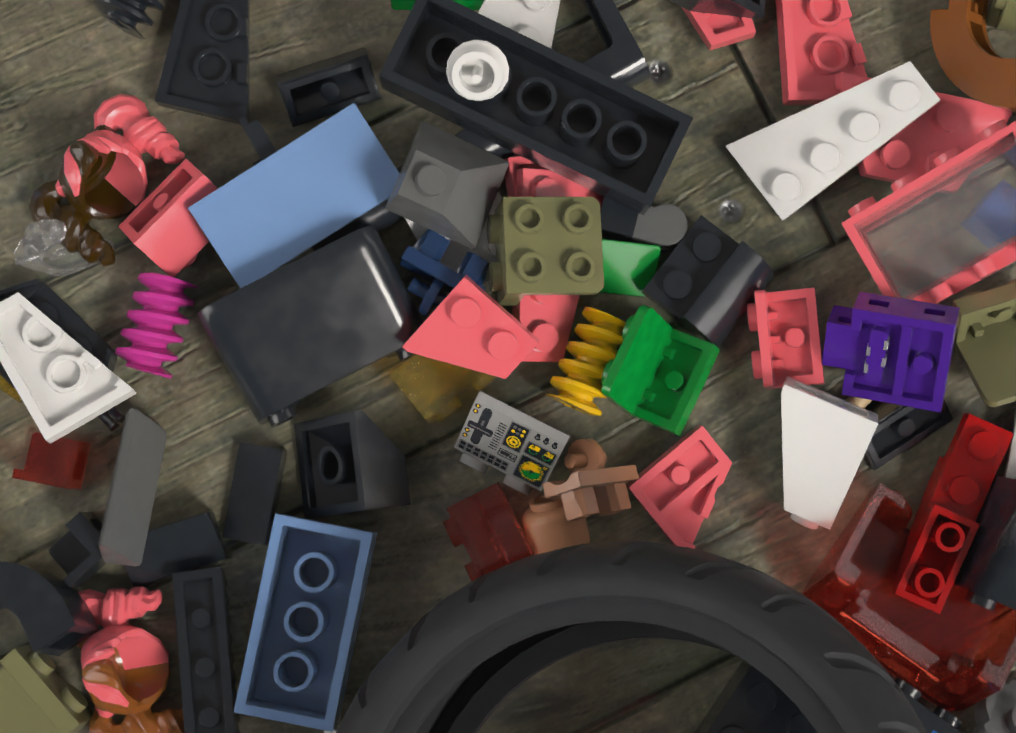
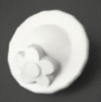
[446,40,509,101]

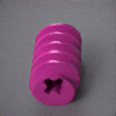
[114,272,199,379]

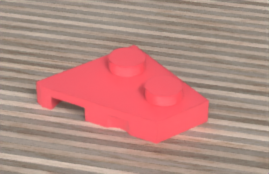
[402,275,539,379]

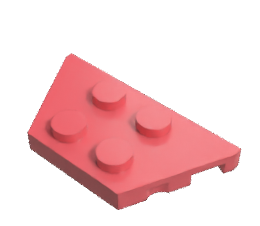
[834,72,1013,194]

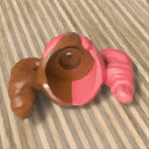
[76,587,185,733]

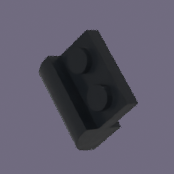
[641,215,774,348]

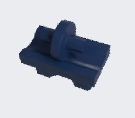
[400,229,490,316]

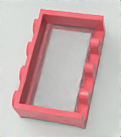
[841,119,1016,304]

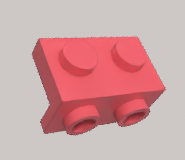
[747,287,825,390]

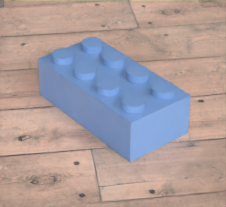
[234,514,377,732]

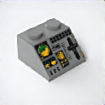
[454,391,570,496]

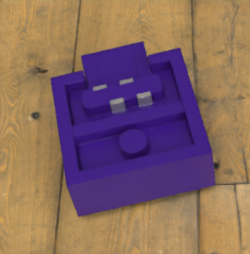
[822,291,960,412]

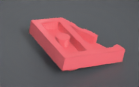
[626,424,732,549]

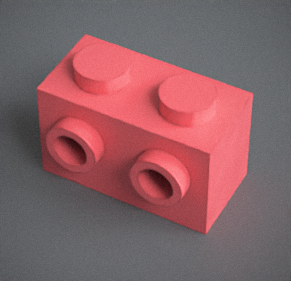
[118,159,218,277]

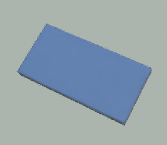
[188,103,399,288]

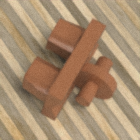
[542,438,639,521]

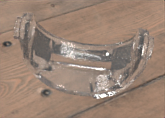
[14,219,114,276]

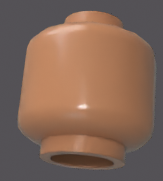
[522,494,590,556]

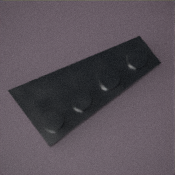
[155,0,250,125]

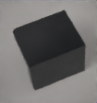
[49,512,106,588]

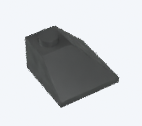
[385,121,510,249]

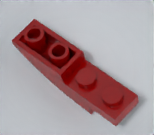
[892,413,1014,614]

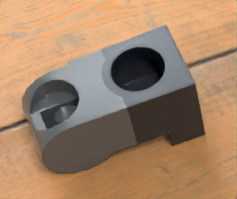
[600,197,687,251]

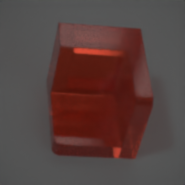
[12,432,91,490]

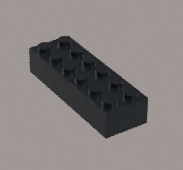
[379,0,693,216]

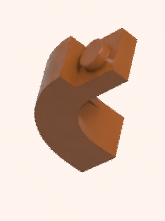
[930,0,1016,112]

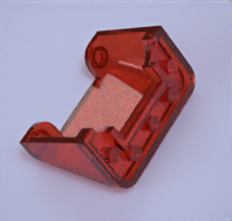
[802,483,1016,711]

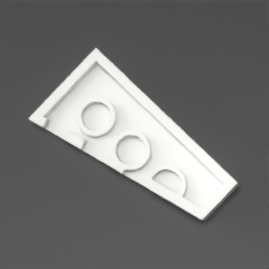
[726,61,941,221]

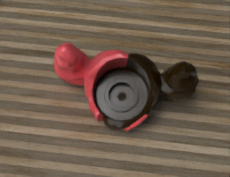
[29,94,185,266]

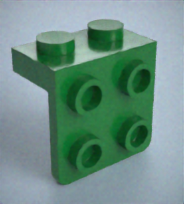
[601,305,720,436]

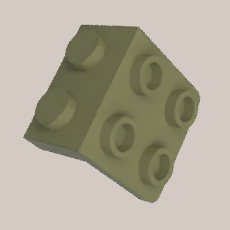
[487,197,604,306]
[952,279,1016,407]
[0,644,93,733]

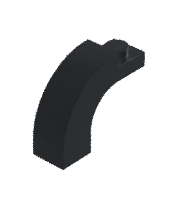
[0,561,99,656]

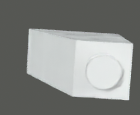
[781,376,878,530]

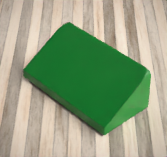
[599,239,661,298]

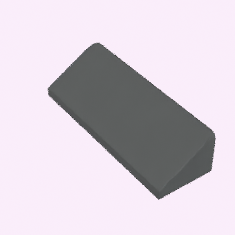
[98,408,167,566]

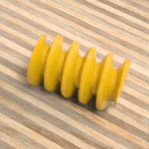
[546,307,626,416]

